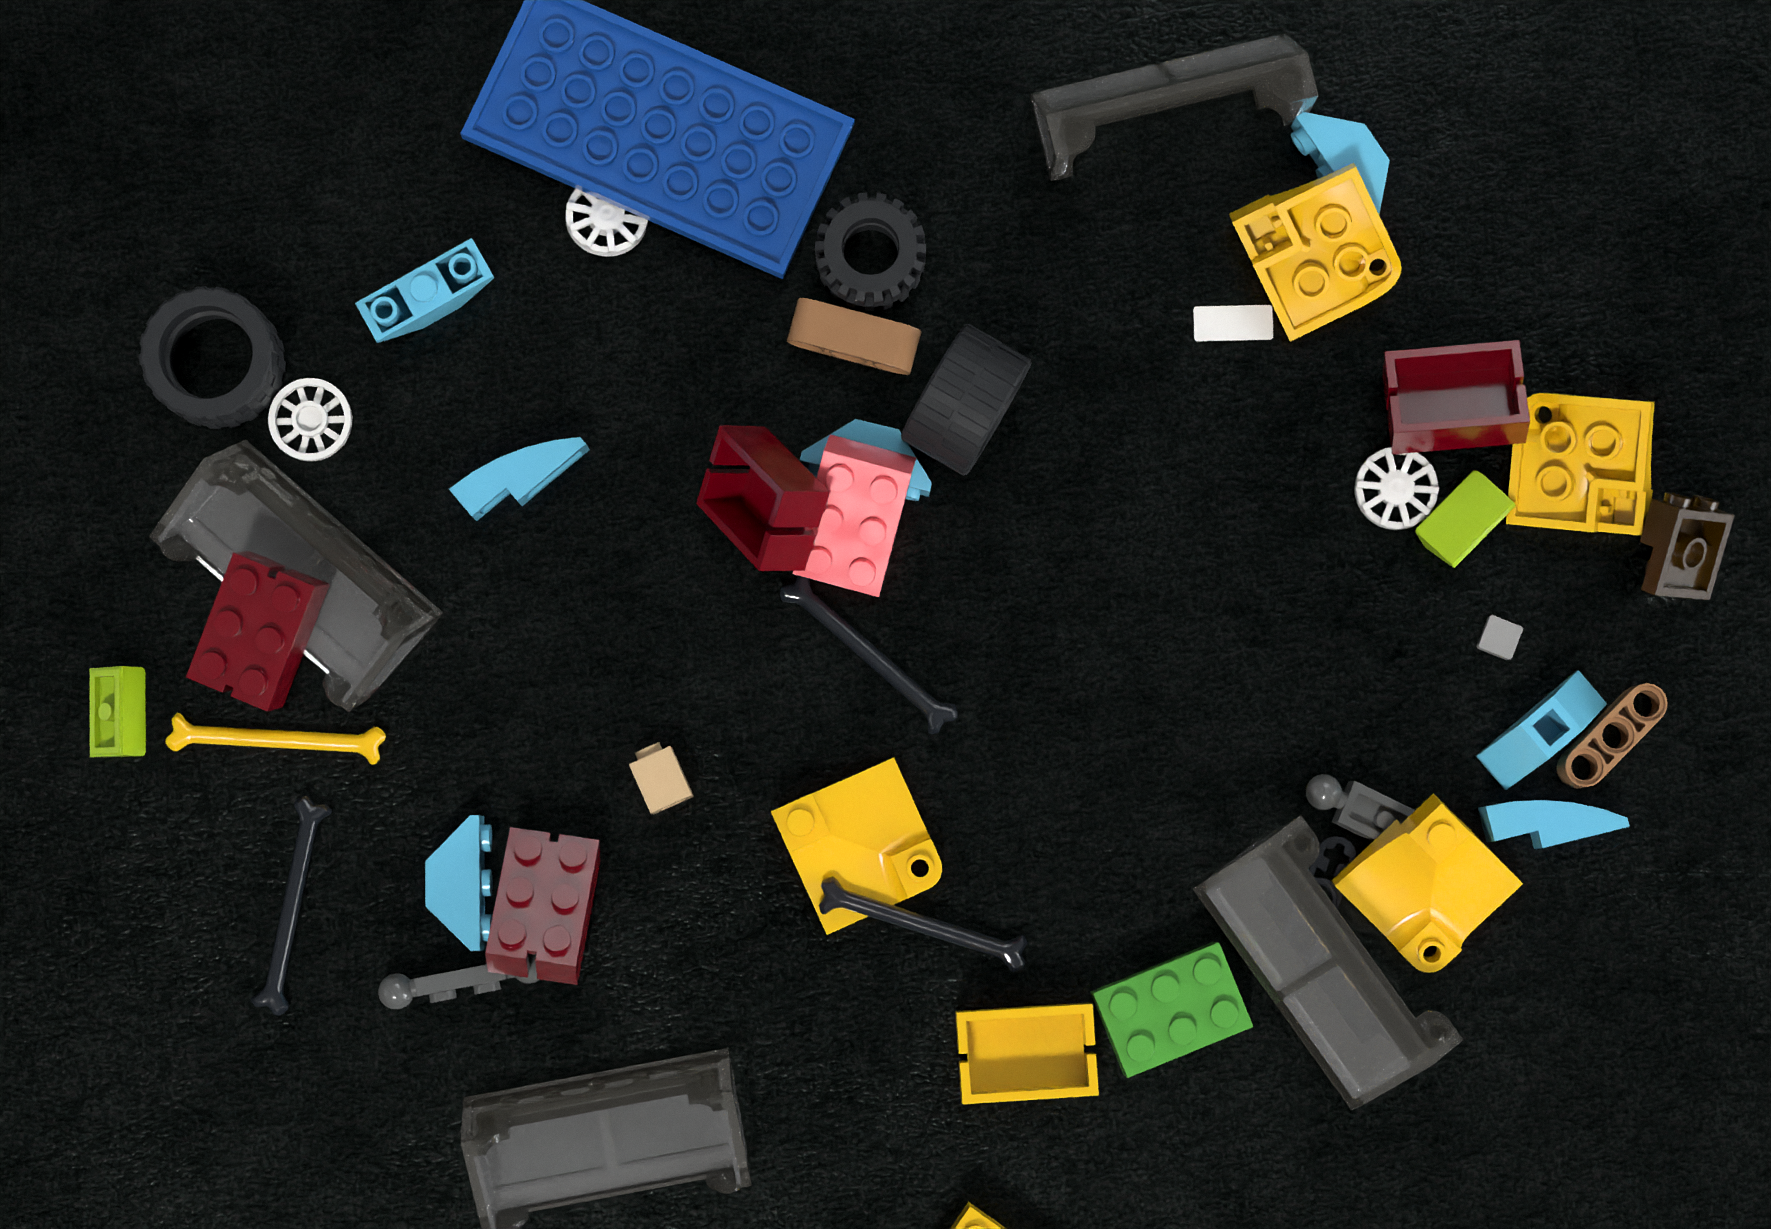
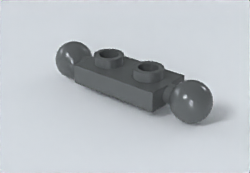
[1306,774,1415,842]
[378,954,540,1009]

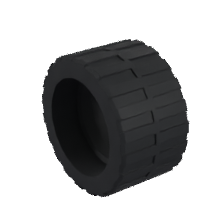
[139,286,286,429]
[901,324,1031,476]

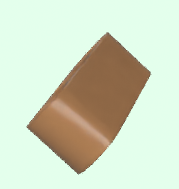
[787,298,921,375]
[1556,683,1668,789]

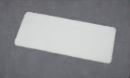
[1193,305,1273,341]

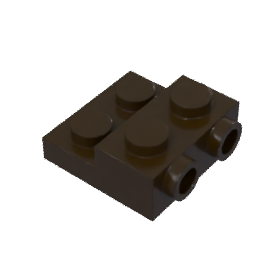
[1640,492,1734,600]

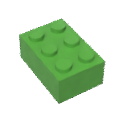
[1090,942,1253,1078]

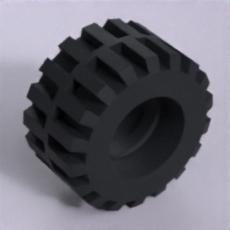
[815,192,926,311]

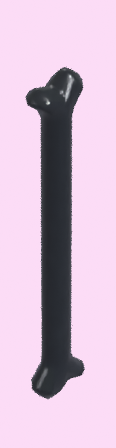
[780,575,958,734]
[251,796,332,1016]
[818,876,1028,972]

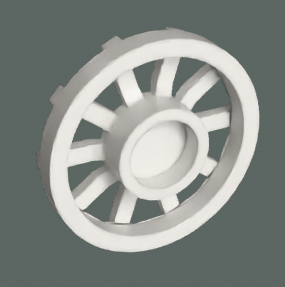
[565,189,648,256]
[268,378,353,461]
[1354,447,1439,530]

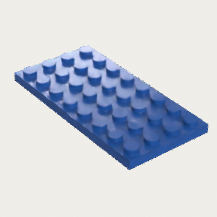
[460,0,855,279]

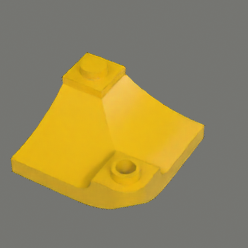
[1229,163,1401,341]
[1506,393,1655,536]
[771,758,942,935]
[1331,793,1523,973]

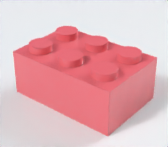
[792,434,916,597]

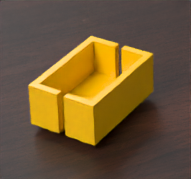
[955,1002,1099,1104]

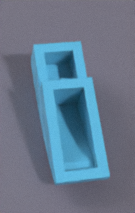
[449,437,590,521]
[1478,800,1630,849]

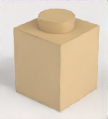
[629,743,694,815]

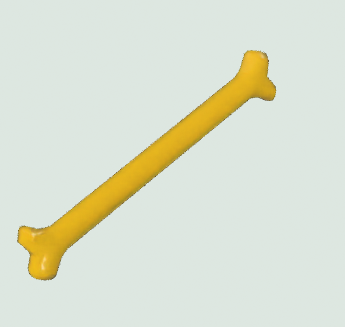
[166,713,386,765]

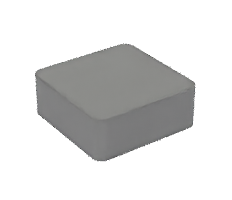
[1477,615,1523,660]

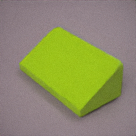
[1416,470,1516,568]
[90,666,146,757]

